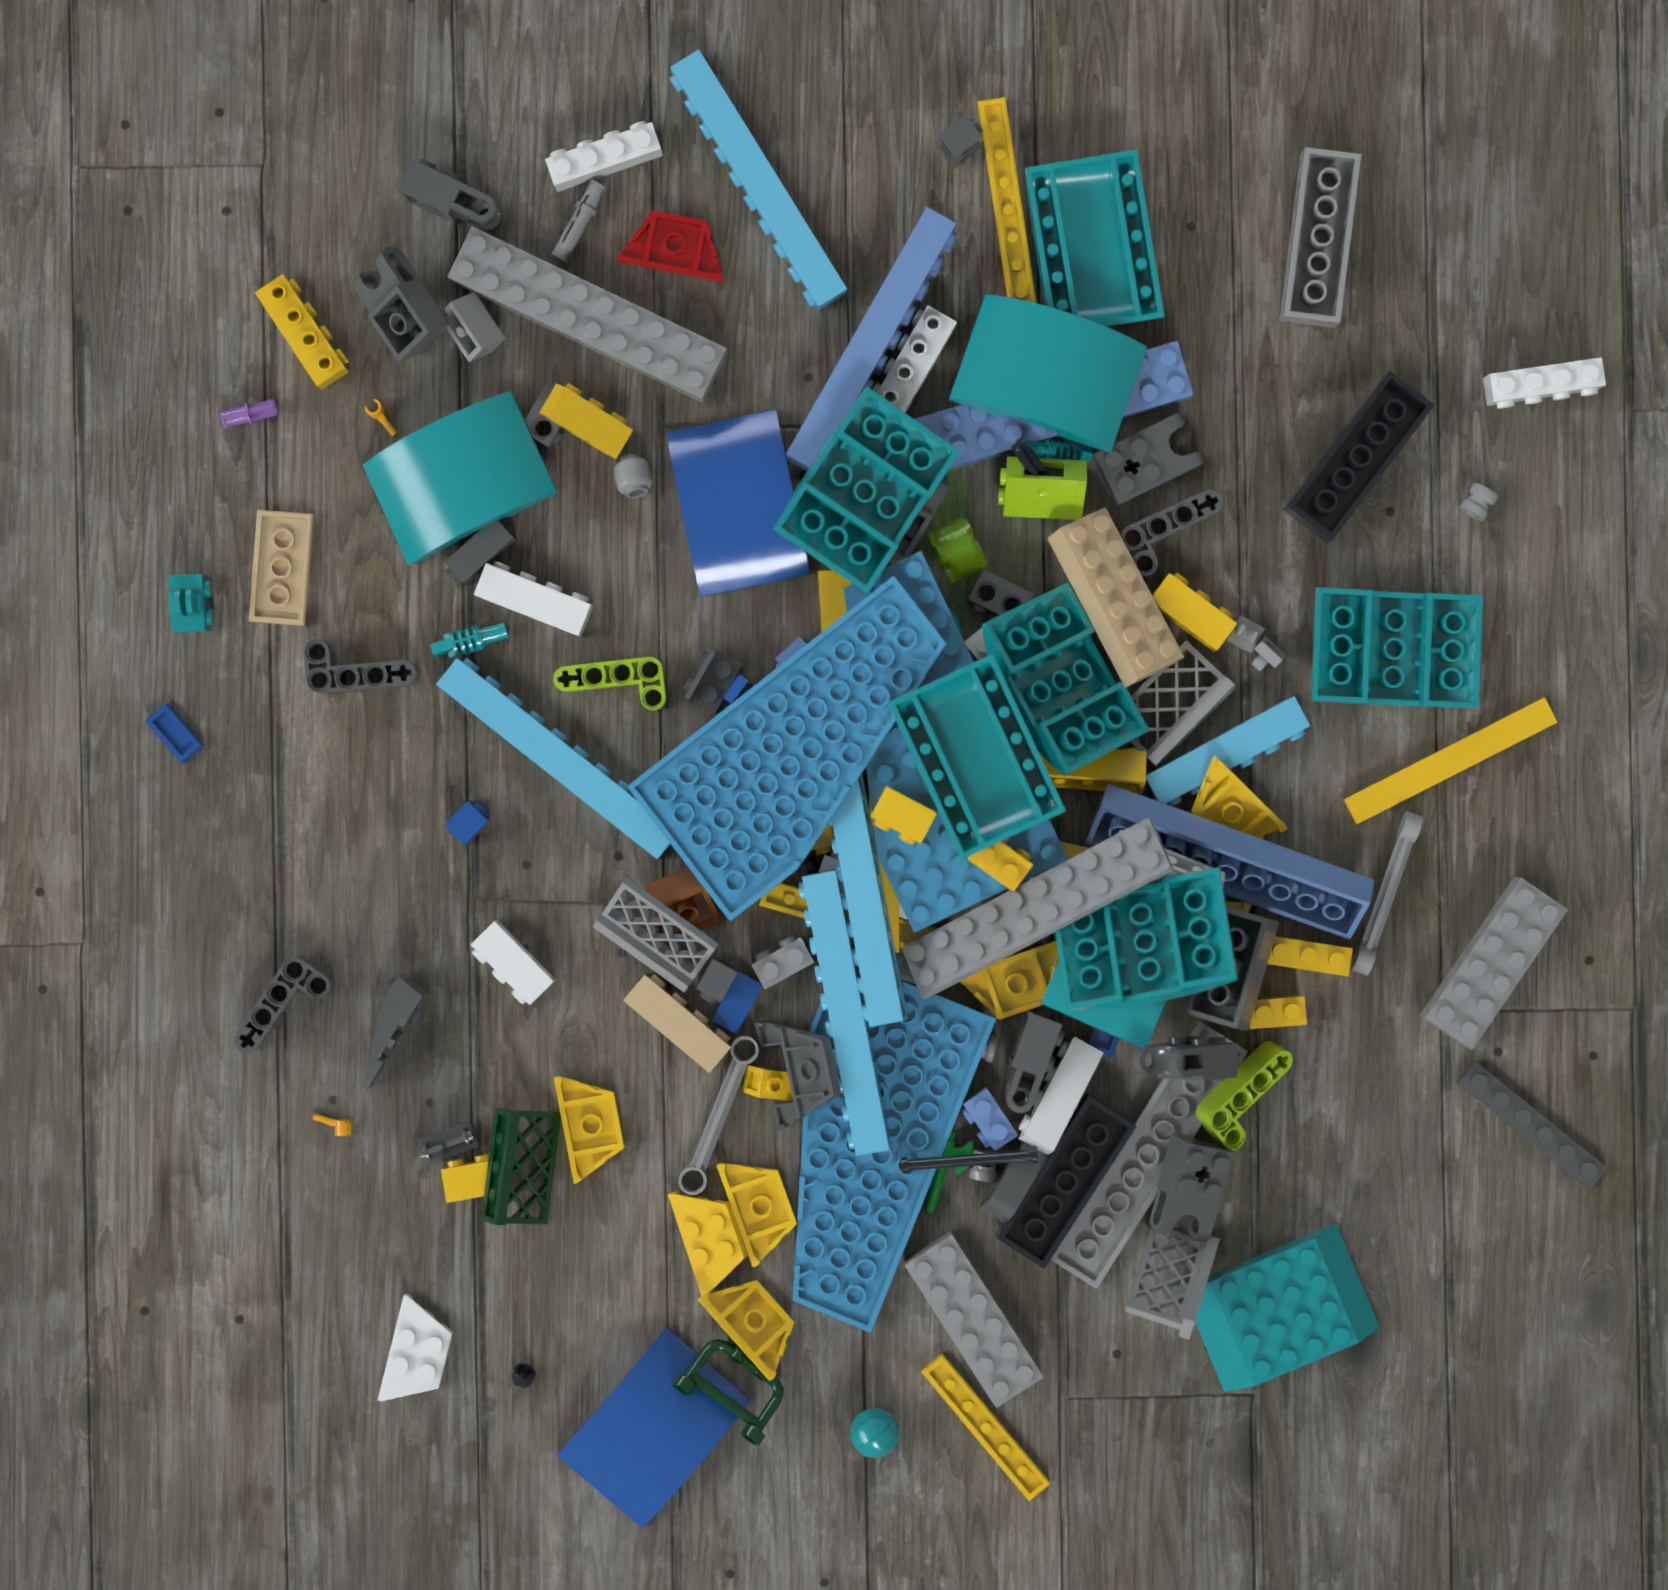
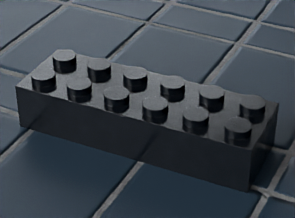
[1282,371,1435,543]
[995,1093,1137,1269]

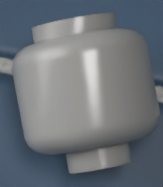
[614,454,653,498]

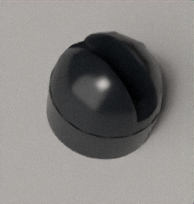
[796,857,819,878]
[512,1363,536,1388]

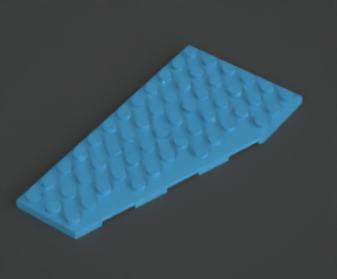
[844,551,1068,933]
[627,576,947,921]
[793,965,996,1333]

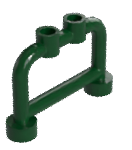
[671,1339,784,1446]

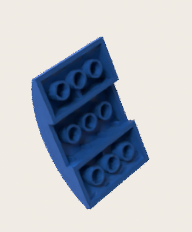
[666,409,810,597]
[557,1327,751,1528]

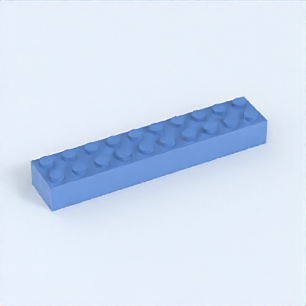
[786,207,958,472]
[914,341,1193,471]
[1085,783,1374,940]

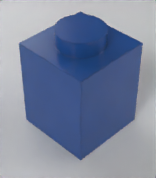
[444,801,491,845]

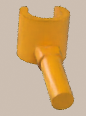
[365,399,398,437]
[313,1113,351,1136]

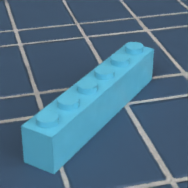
[1146,696,1310,806]

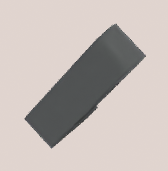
[1120,490,1223,578]
[304,639,420,694]
[234,956,335,1053]
[979,1141,1050,1224]

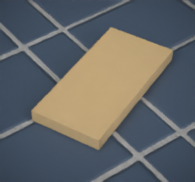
[249,510,315,626]

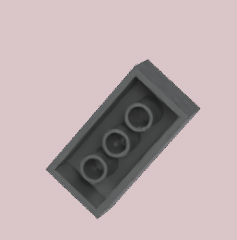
[1185,907,1279,1031]

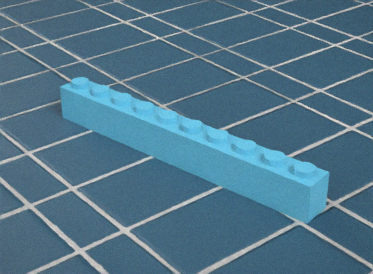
[669,49,847,311]
[436,658,670,859]
[828,774,908,1027]
[798,869,891,1156]

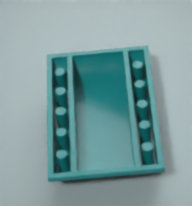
[1025,149,1165,327]
[888,654,1066,860]
[1181,1223,1380,1392]

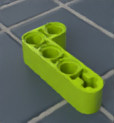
[553,657,667,711]
[1196,1041,1293,1150]

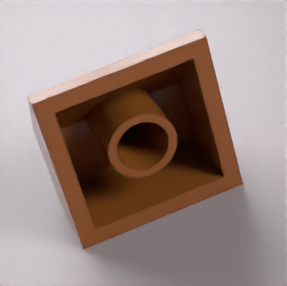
[645,867,722,934]

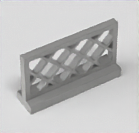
[1129,640,1235,769]
[593,878,718,992]
[1125,1229,1220,1340]

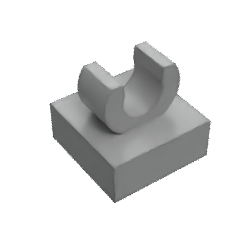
[1226,615,1265,654]
[1252,635,1285,671]

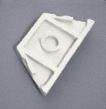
[378,1294,453,1401]

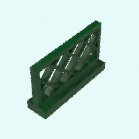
[481,1108,561,1225]

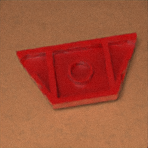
[616,210,723,283]

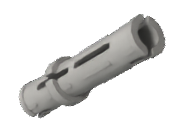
[551,180,607,263]

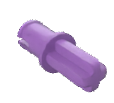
[220,399,278,429]

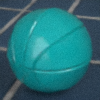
[850,1408,900,1459]

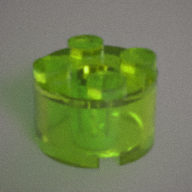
[927,516,987,584]

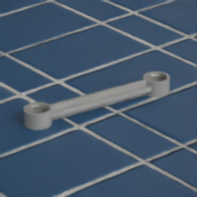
[1350,811,1423,976]
[679,1035,759,1195]

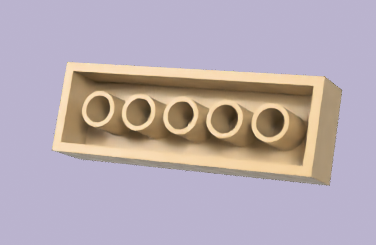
[1047,507,1184,688]

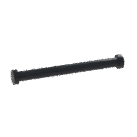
[901,1146,1039,1174]

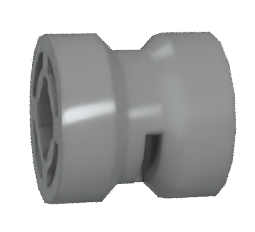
[1459,483,1498,522]
[969,1149,998,1183]

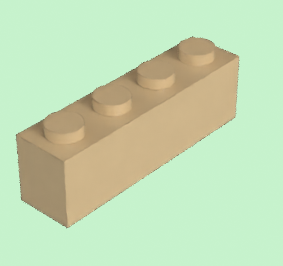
[623,973,732,1073]

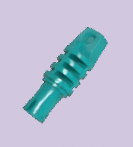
[1023,439,1093,465]
[430,621,510,659]

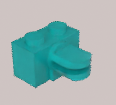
[168,574,215,634]

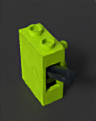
[998,439,1087,520]

